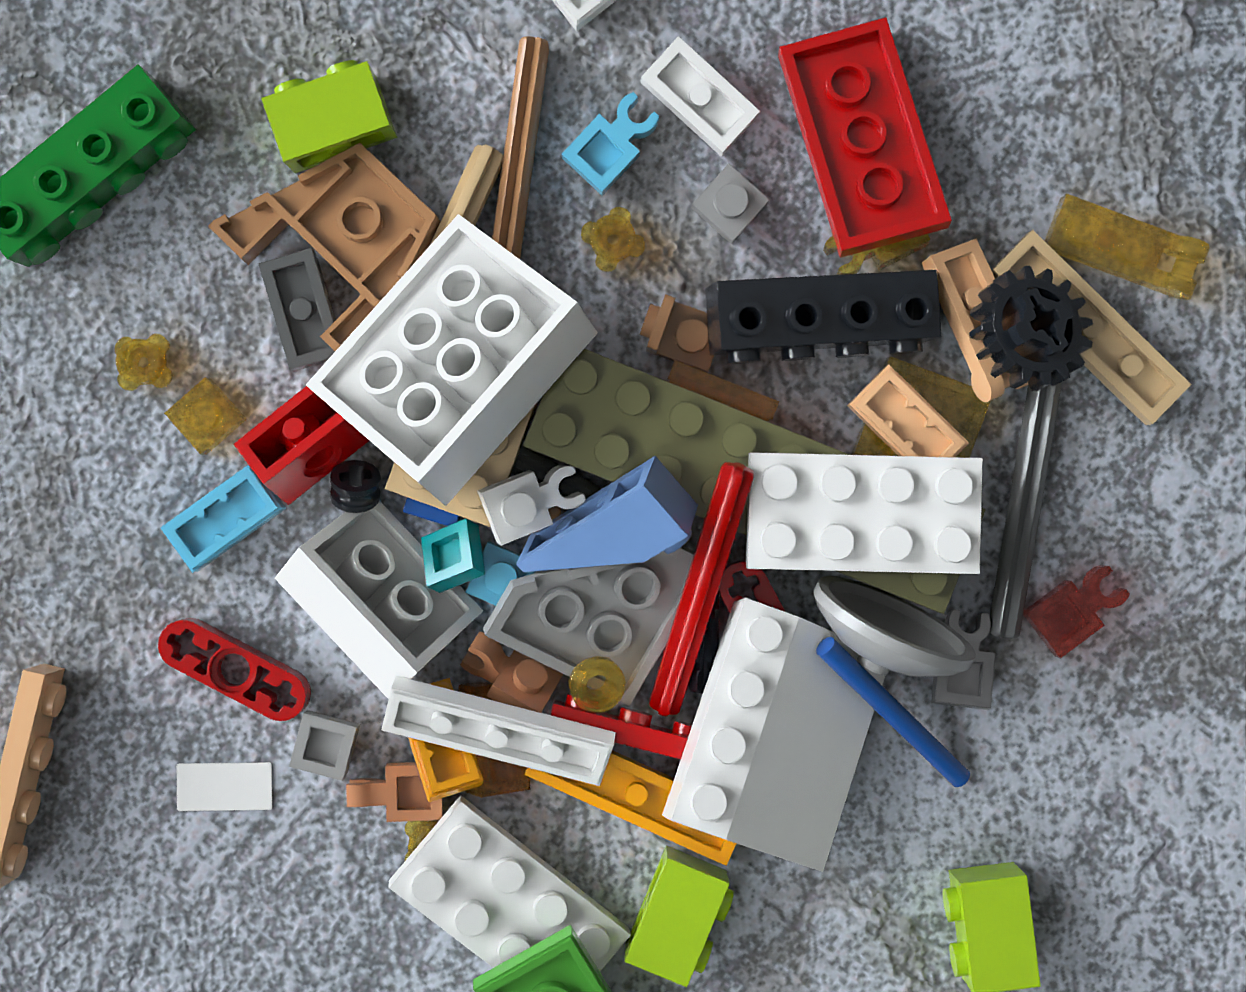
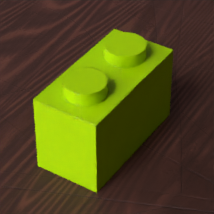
[261,60,398,174]
[625,845,734,987]
[943,862,1041,992]

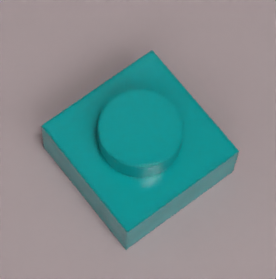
[421,518,485,593]

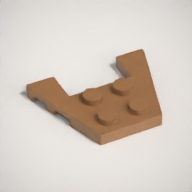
[208,143,441,351]

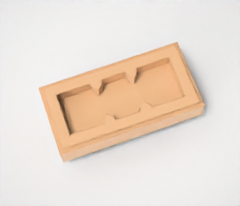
[847,365,969,457]

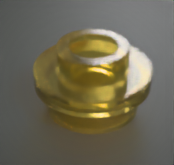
[569,656,626,712]

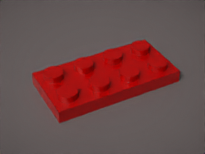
[778,17,952,258]

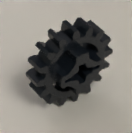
[969,266,1093,391]

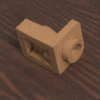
[640,294,714,373]

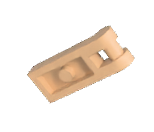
[922,238,1028,402]

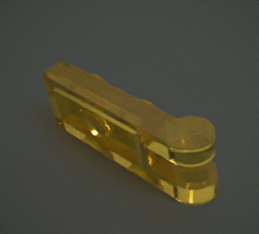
[1045,194,1211,300]

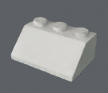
[275,501,483,699]

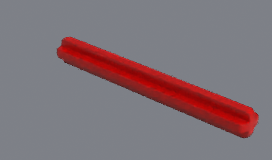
[649,462,755,717]

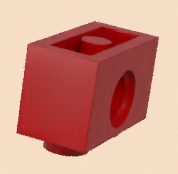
[233,386,370,505]

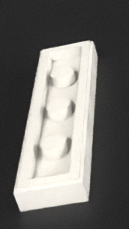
[381,675,616,786]

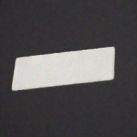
[176,762,272,811]

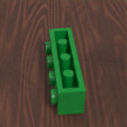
[0,64,197,267]

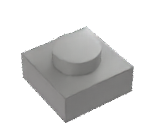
[691,163,770,244]
[289,710,360,781]

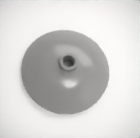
[813,576,976,677]

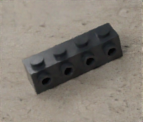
[705,270,942,364]

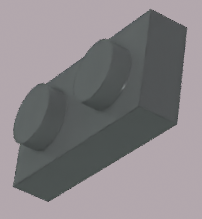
[258,248,336,372]

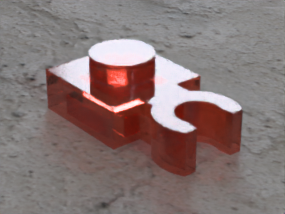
[1023,565,1130,659]

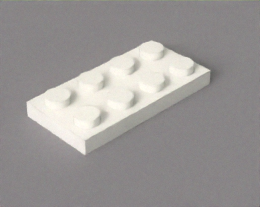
[746,453,983,574]
[389,795,631,971]

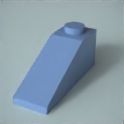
[516,456,698,572]

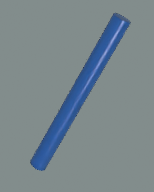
[816,637,970,787]

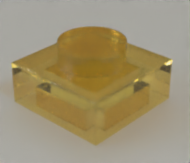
[164,377,247,455]

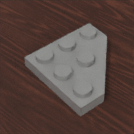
[483,546,695,706]

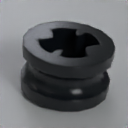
[330,460,381,513]

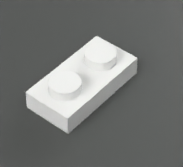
[641,36,760,157]

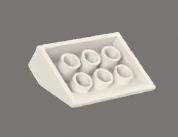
[306,214,598,506]
[662,598,885,872]

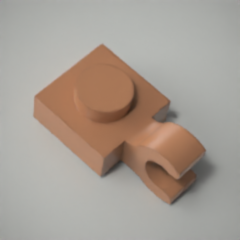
[460,631,563,713]
[346,762,444,822]

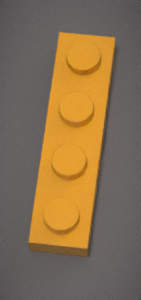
[524,750,737,866]

